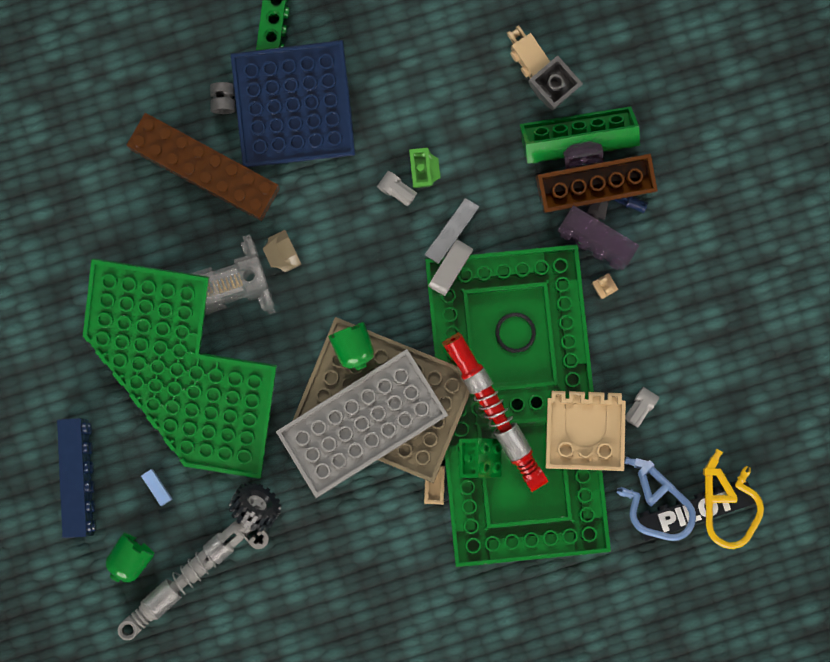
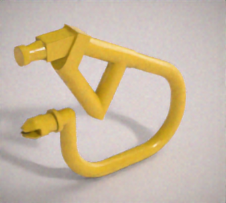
[703,449,764,549]

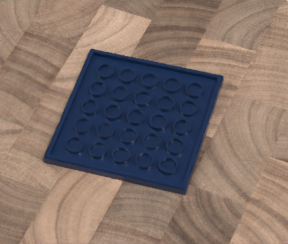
[230,40,356,168]

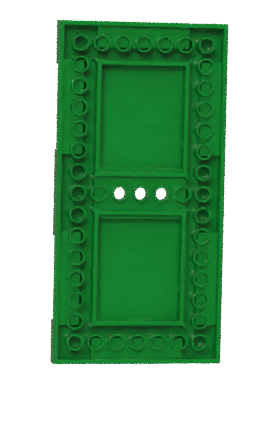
[425,245,611,567]

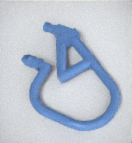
[616,457,696,541]

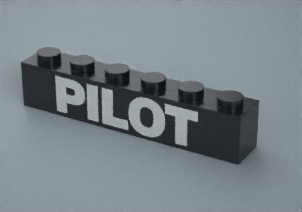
[638,480,756,541]

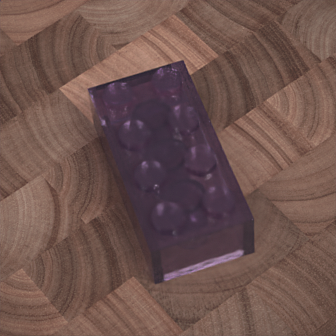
[558,205,640,270]

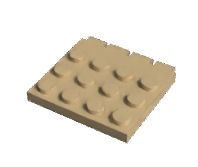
[545,391,626,471]

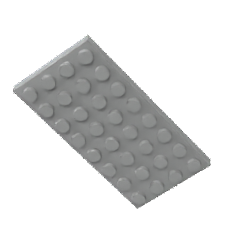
[276,349,449,498]

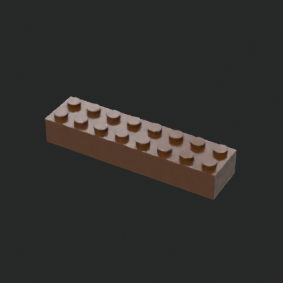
[126,113,280,222]

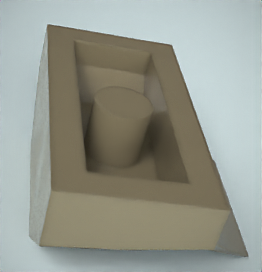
[263,230,302,273]

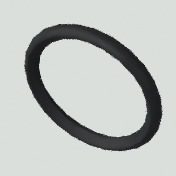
[495,313,536,353]

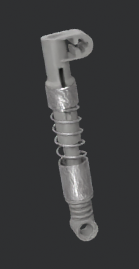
[118,519,269,640]

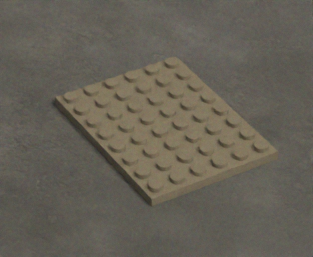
[293,317,470,483]

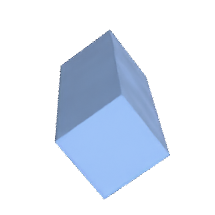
[141,469,172,506]

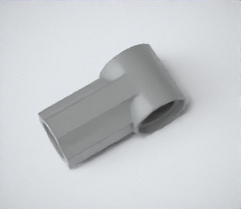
[377,171,417,207]
[625,387,660,428]

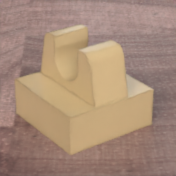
[592,273,618,299]

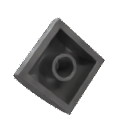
[529,56,583,110]

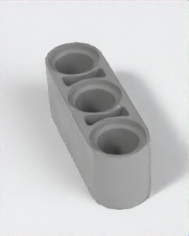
[428,239,473,296]

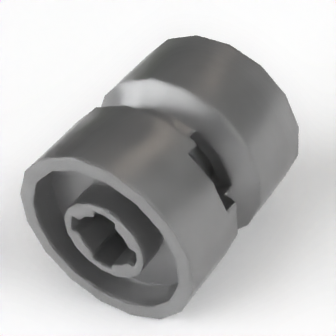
[210,82,235,114]

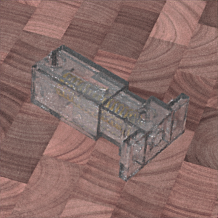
[191,235,276,315]

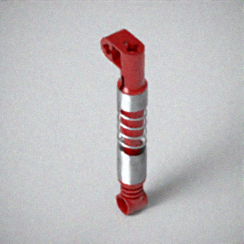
[442,332,548,492]

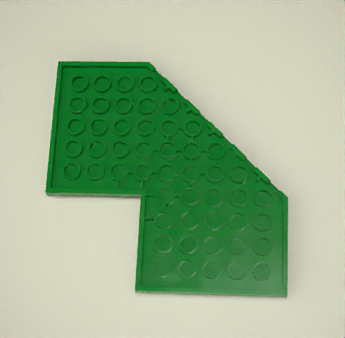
[83,258,277,479]

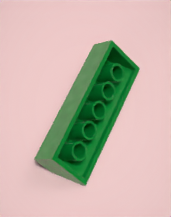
[520,106,640,164]

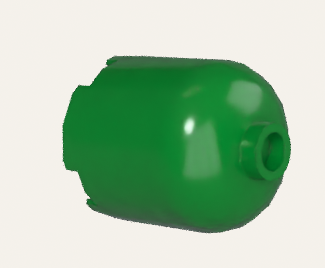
[328,322,374,371]
[105,532,155,582]

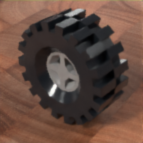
[229,482,281,532]

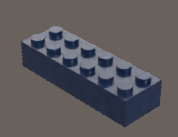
[57,418,97,538]

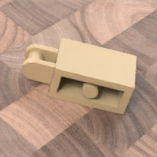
[507,26,550,79]

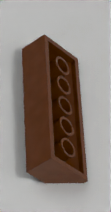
[536,154,658,213]

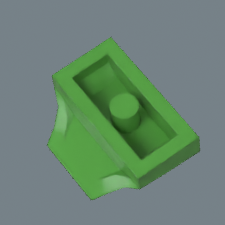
[409,148,440,188]

